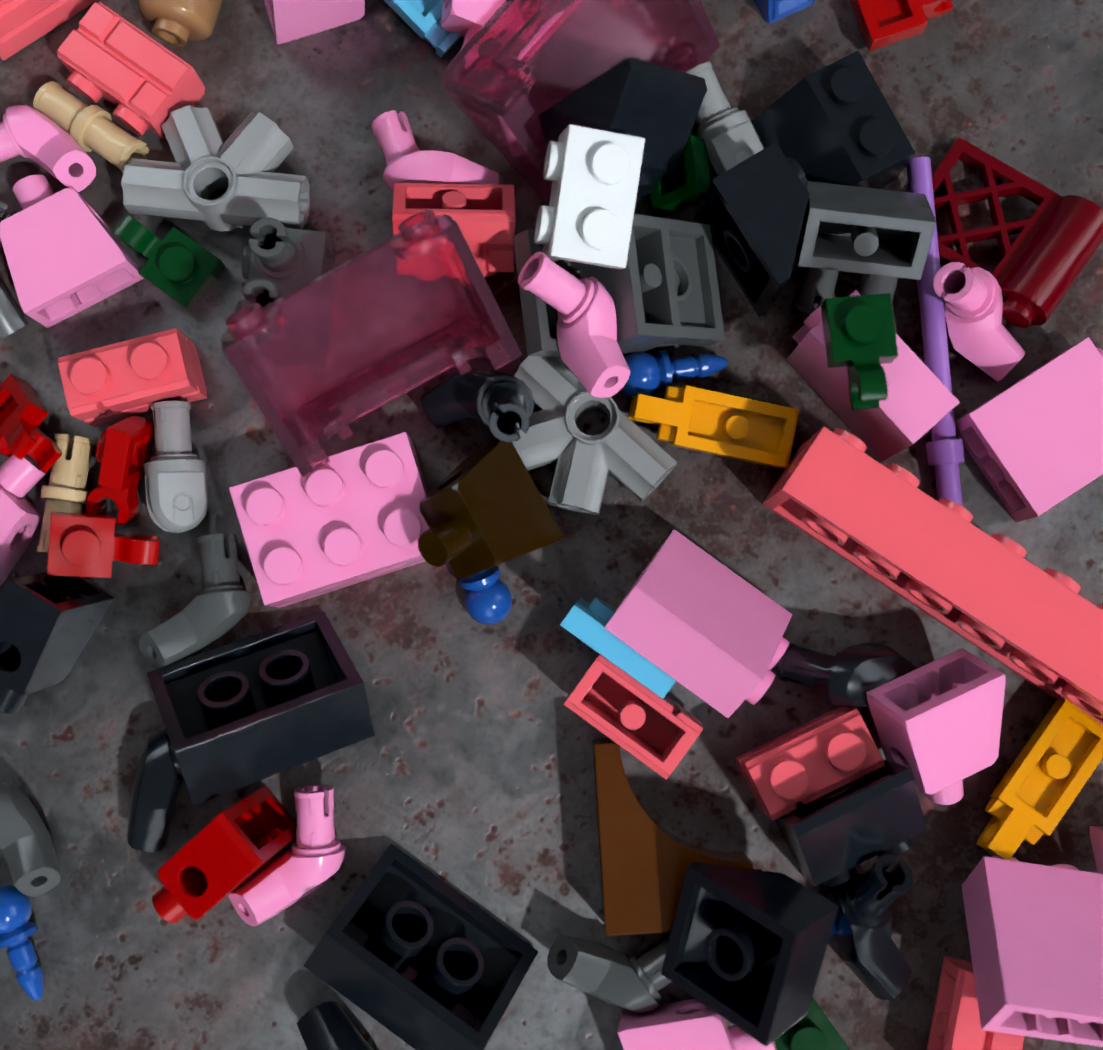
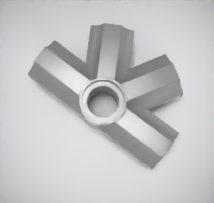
[121,105,310,232]
[512,356,677,516]

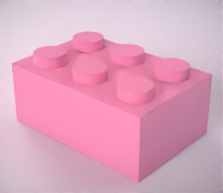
[229,432,430,608]

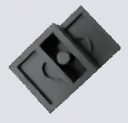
[513,214,725,357]

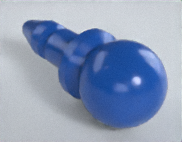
[620,350,727,398]
[459,566,512,625]
[0,885,43,1001]

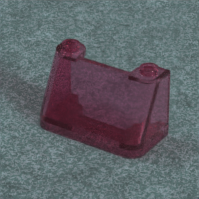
[442,0,720,205]
[220,210,523,476]

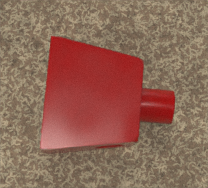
[152,785,297,924]

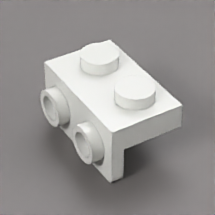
[534,125,645,269]

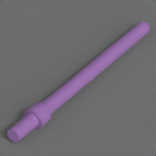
[906,156,965,507]

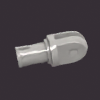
[686,61,764,179]
[144,401,208,533]

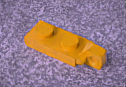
[628,385,800,469]
[976,699,1103,860]

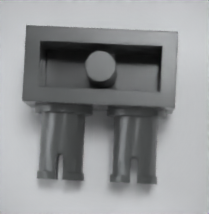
[794,181,936,314]
[234,218,336,362]

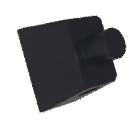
[0,572,114,714]

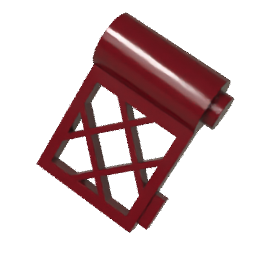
[932,137,1103,328]

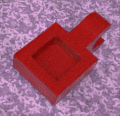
[849,0,953,52]
[0,373,62,473]
[86,415,154,525]
[47,512,160,578]

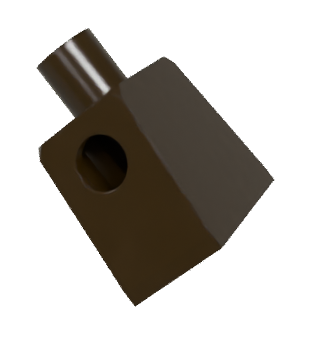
[418,440,564,579]

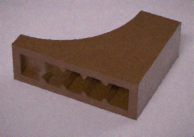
[592,739,762,936]

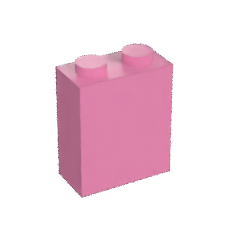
[787,290,960,462]
[955,337,1103,522]
[604,529,793,718]
[961,856,1103,1047]

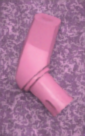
[0,105,96,192]
[372,110,499,193]
[518,251,631,398]
[933,262,1026,382]
[228,784,346,927]

